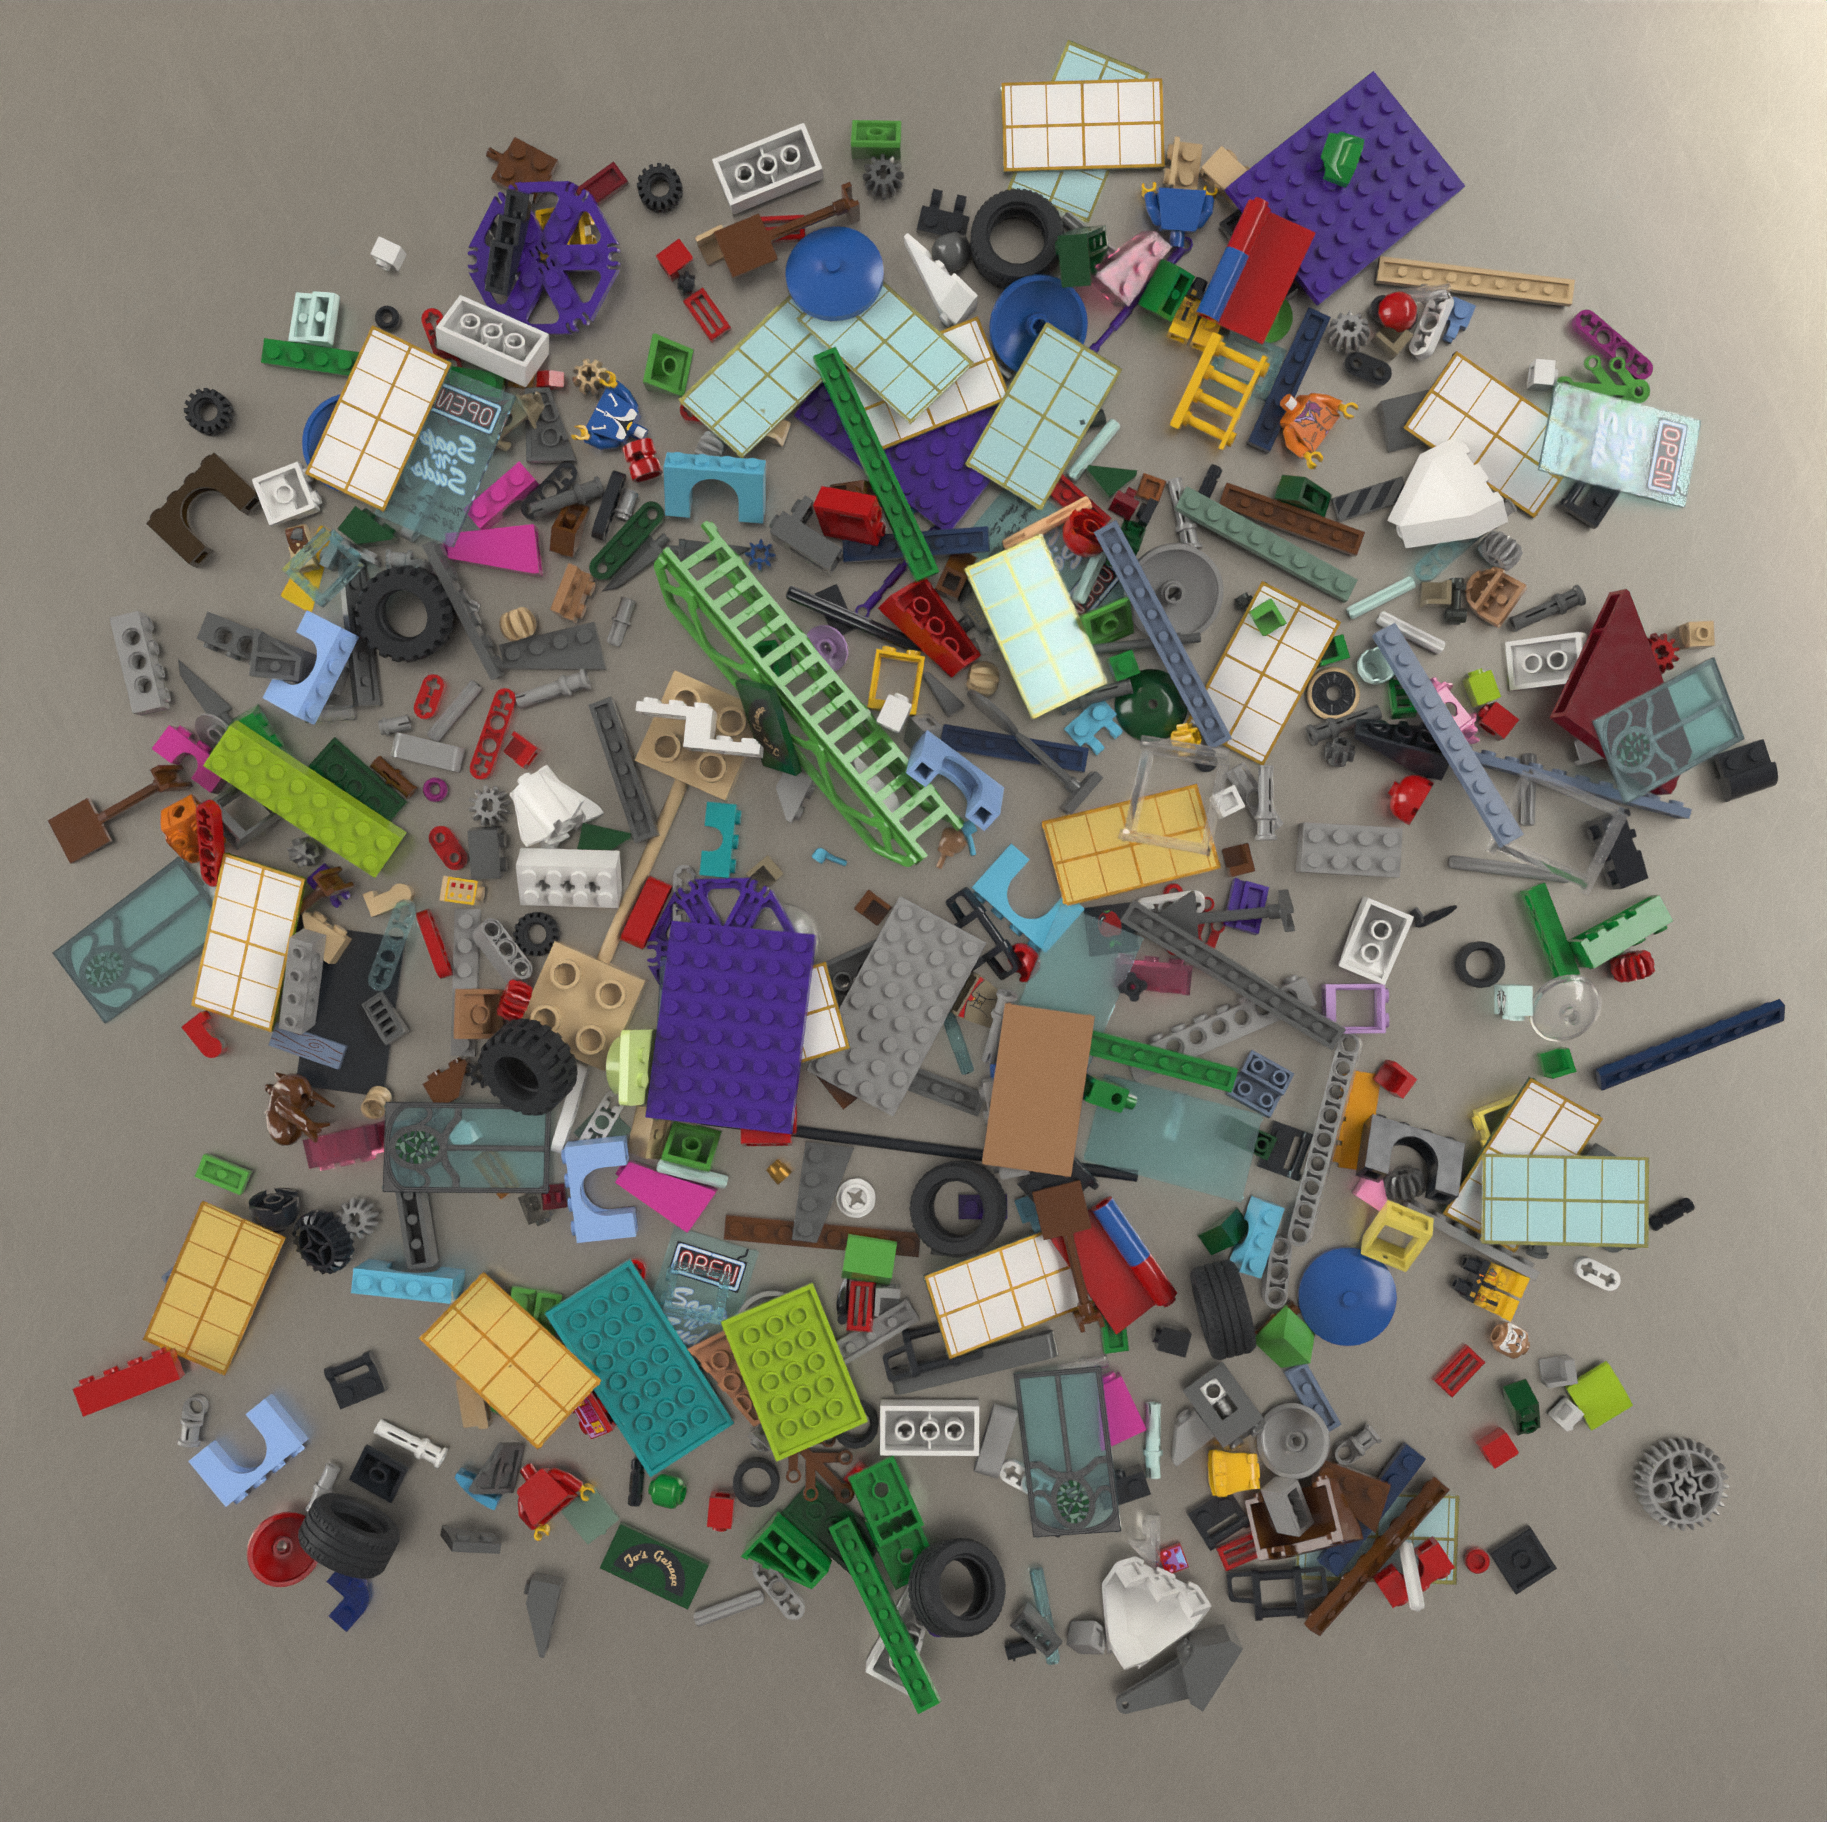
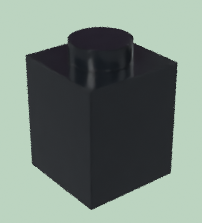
[1152,1322,1192,1358]

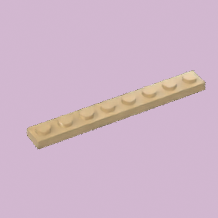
[1375,256,1575,307]

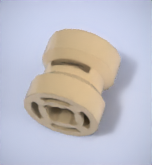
[361,1086,392,1120]

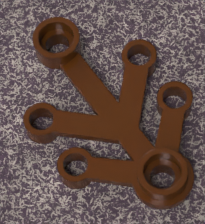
[786,1436,855,1504]

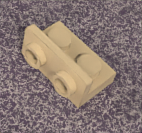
[1163,136,1203,190]

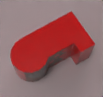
[181,1011,228,1058]

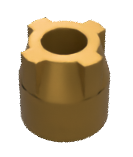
[766,1159,792,1185]

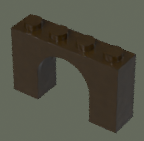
[146,453,260,568]

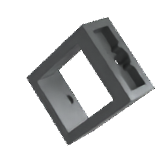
[212,785,282,850]

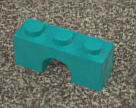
[699,802,742,878]

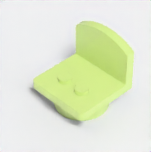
[606,1029,657,1106]

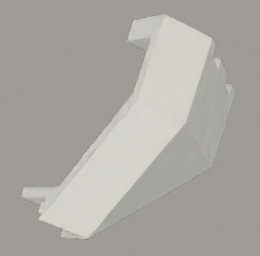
[1387,439,1508,548]
[1102,1556,1212,1670]

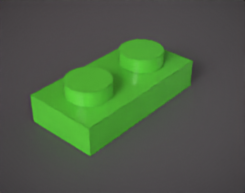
[195,1153,252,1195]

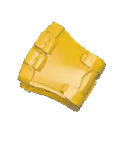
[1207,1449,1260,1497]

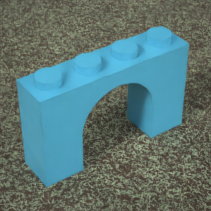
[663,452,766,524]
[971,843,1084,953]
[351,1259,466,1304]

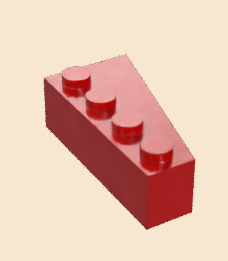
[878,579,982,678]
[73,1347,185,1417]

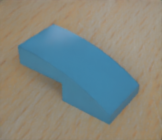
[455,1467,503,1510]

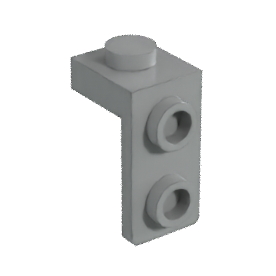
[319,537,381,572]

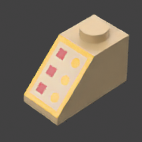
[439,876,485,905]

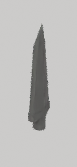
[602,533,670,591]
[666,539,751,562]
[178,659,233,725]

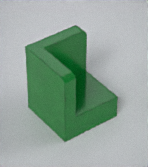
[1317,634,1350,669]
[1537,1046,1577,1079]

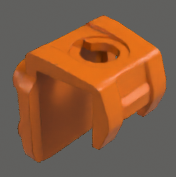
[161,794,226,863]

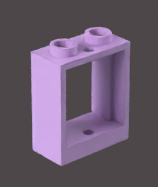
[1321,983,1389,1034]

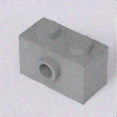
[1261,1476,1314,1537]

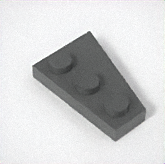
[525,387,577,463]

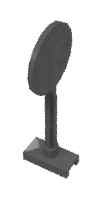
[967,689,1103,815]

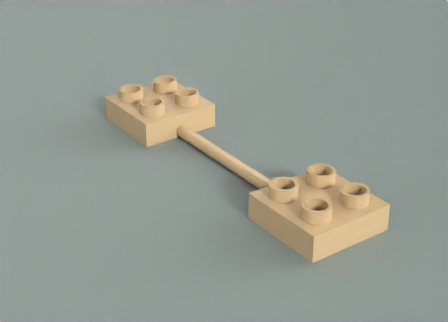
[521,670,754,1071]

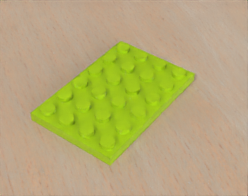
[720,1282,868,1462]

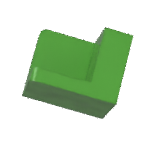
[1248,598,1287,636]

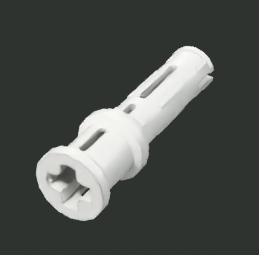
[374,1419,448,1469]

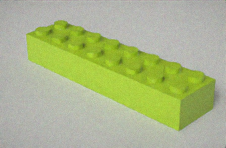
[203,720,407,878]

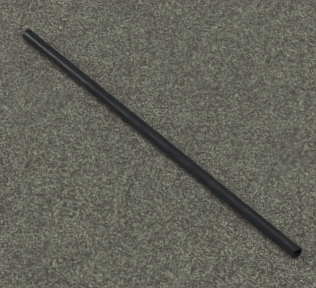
[700,1124,1138,1182]

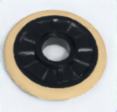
[1306,667,1360,719]

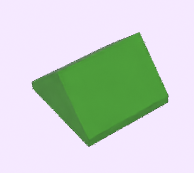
[851,120,901,160]
[643,333,694,397]
[1077,597,1134,645]
[661,1121,722,1172]
[841,1234,897,1285]
[1256,1306,1315,1368]

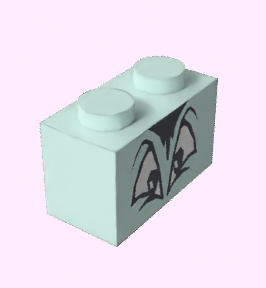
[1494,984,1533,1021]

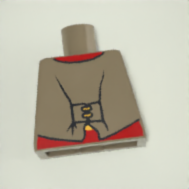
[950,971,998,1028]

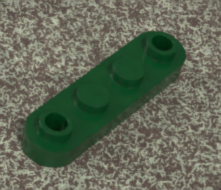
[589,501,665,581]

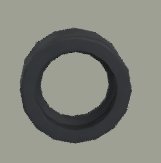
[1455,941,1506,988]
[835,1399,879,1449]
[733,1457,780,1507]

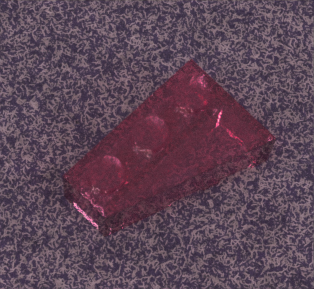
[1091,231,1172,307]
[1111,953,1193,996]
[302,1120,385,1171]

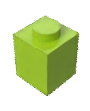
[1462,668,1501,708]

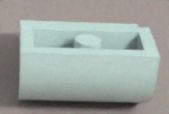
[288,291,340,348]

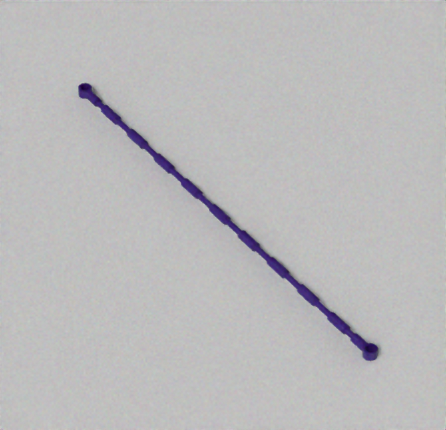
[855,237,1193,618]

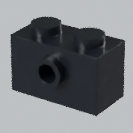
[1094,1464,1151,1510]

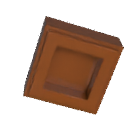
[1135,473,1167,502]

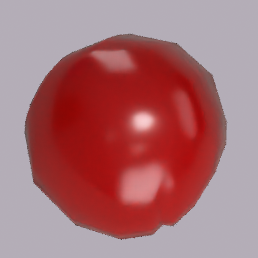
[1378,291,1417,332]
[1007,943,1040,982]

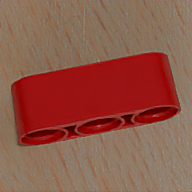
[620,875,673,950]

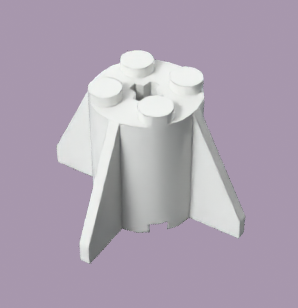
[509,765,604,849]

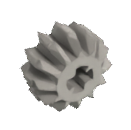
[1327,310,1370,355]
[695,430,728,457]
[1478,530,1523,571]
[468,785,511,827]
[336,1197,379,1239]

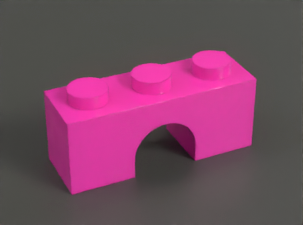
[463,461,540,530]
[152,725,227,794]

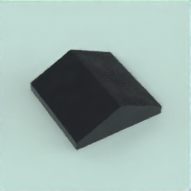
[349,1444,409,1503]

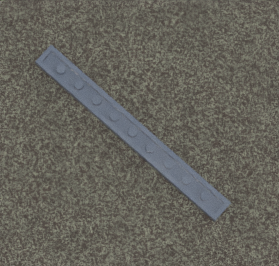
[1094,520,1232,750]
[1372,623,1524,848]
[1471,746,1692,819]

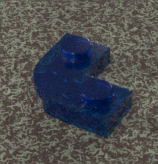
[326,1572,370,1632]

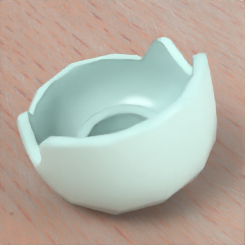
[1357,646,1395,685]

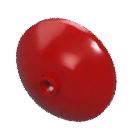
[247,1511,318,1587]

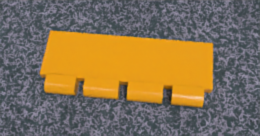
[1332,1071,1380,1170]

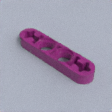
[1572,309,1653,380]

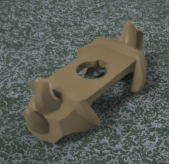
[474,391,545,452]

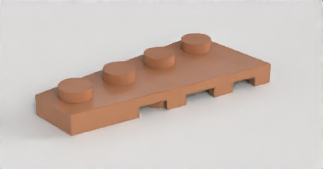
[687,1330,761,1427]

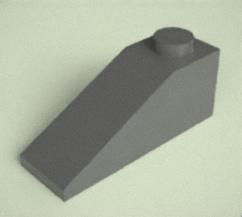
[524,1572,564,1658]

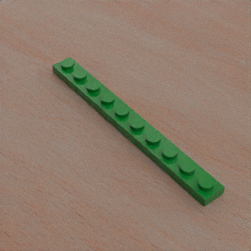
[261,338,506,400]
[813,347,939,583]

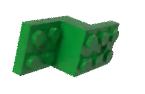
[848,1456,930,1590]

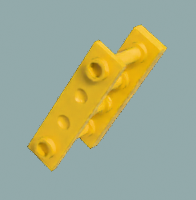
[1170,332,1270,450]

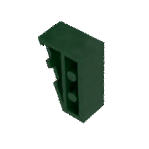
[1055,225,1108,288]

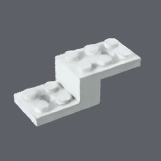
[636,697,764,758]

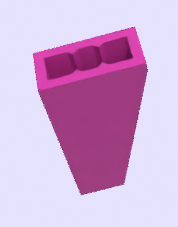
[443,524,543,577]
[615,1160,718,1233]

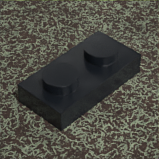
[814,584,857,636]

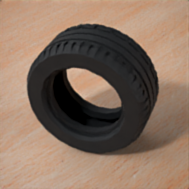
[970,188,1065,290]
[909,1160,1007,1257]
[1190,1260,1256,1360]
[298,1493,400,1579]
[908,1538,1006,1638]

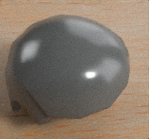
[931,232,972,272]

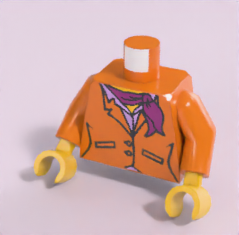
[1280,393,1358,469]

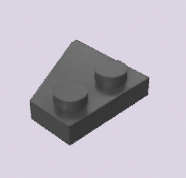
[249,628,304,682]
[469,1442,524,1494]

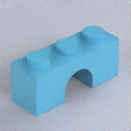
[1230,1195,1285,1278]

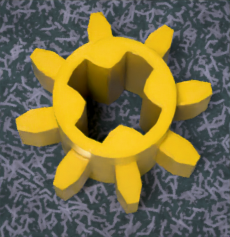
[1171,723,1201,753]

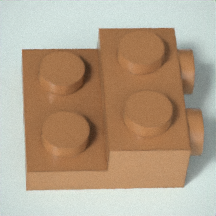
[550,563,596,623]
[454,988,504,1039]

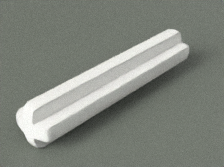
[1376,611,1446,654]
[1399,1541,1425,1612]

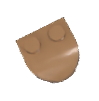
[1465,567,1527,628]

